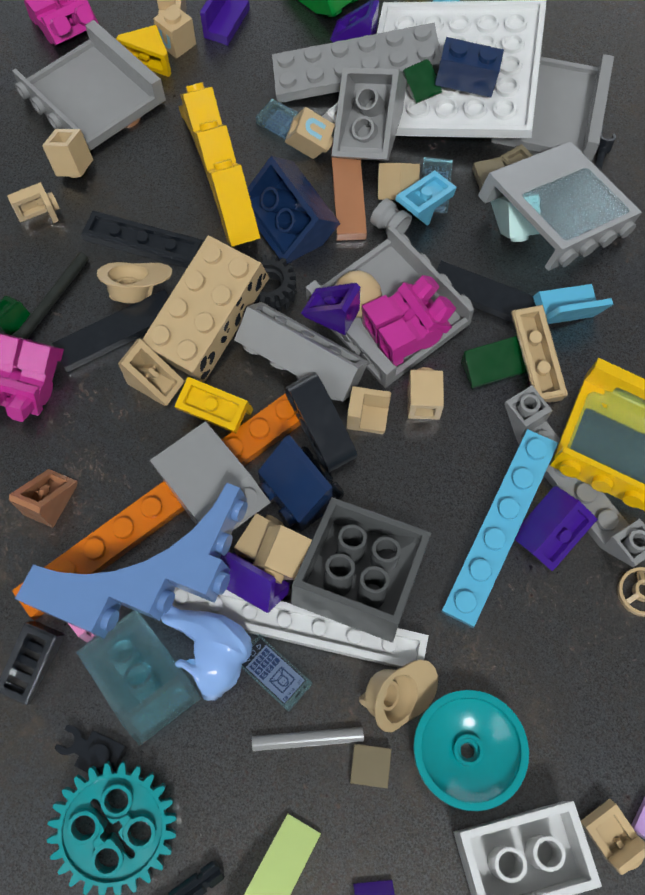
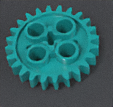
[46,761,177,895]

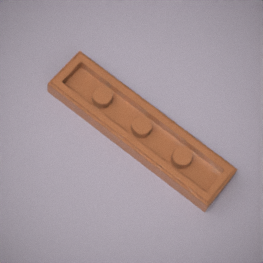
[331,143,367,241]

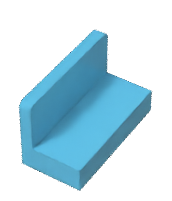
[533,284,614,324]

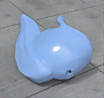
[161,605,252,701]

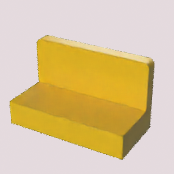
[174,377,253,433]

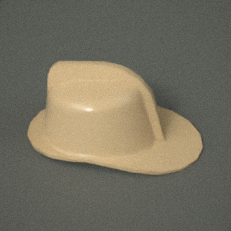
[97,262,173,303]
[359,659,438,732]

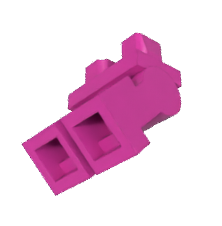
[24,0,99,45]
[362,275,456,366]
[0,333,64,422]

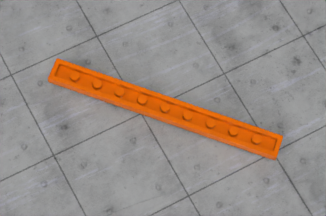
[12,393,301,621]

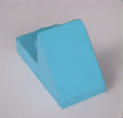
[395,170,457,226]

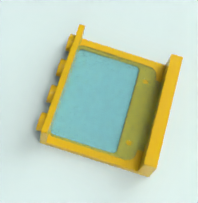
[550,358,645,511]

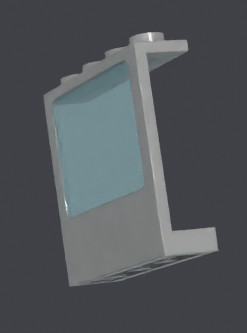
[478,141,642,271]

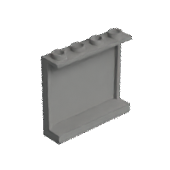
[12,20,166,151]
[491,54,614,162]
[305,226,474,388]

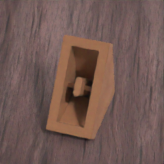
[9,469,78,528]

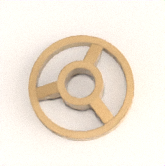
[617,567,645,617]

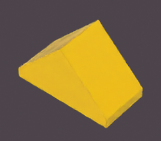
[116,25,172,77]

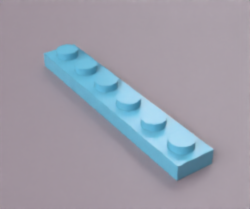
[441,429,559,628]

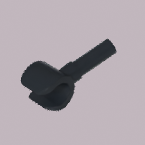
[595,131,616,171]

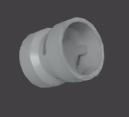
[370,198,412,236]

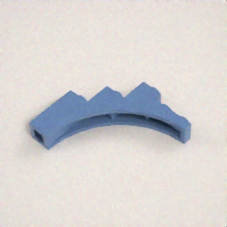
[15,483,248,639]

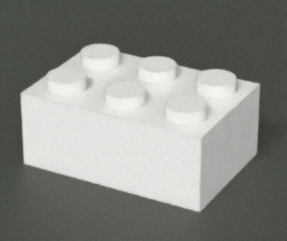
[453,801,602,895]

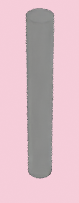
[252,726,364,751]

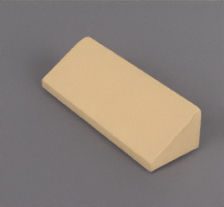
[511,305,568,402]

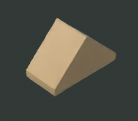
[118,339,185,406]

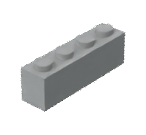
[234,302,369,402]

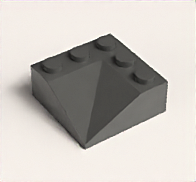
[291,497,431,643]

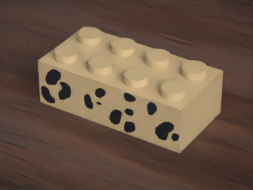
[142,235,269,383]

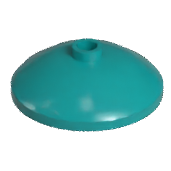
[413,690,529,811]

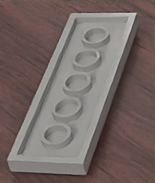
[272,22,441,103]

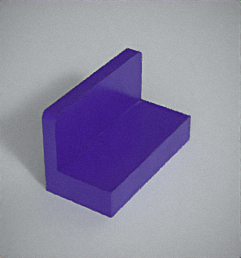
[200,0,250,46]
[514,486,598,571]
[220,552,290,613]

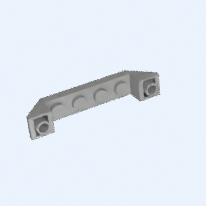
[504,385,645,567]

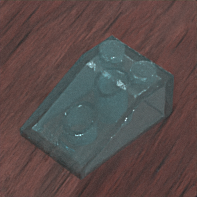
[76,610,201,746]

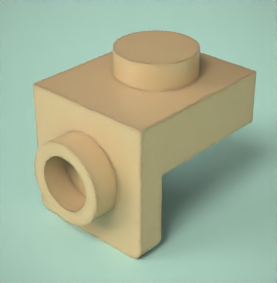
[7,182,60,223]
[581,799,645,875]

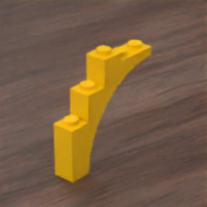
[179,82,260,247]

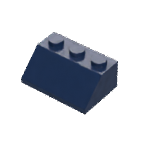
[247,155,341,264]

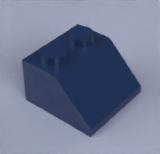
[435,37,504,98]
[258,435,333,532]

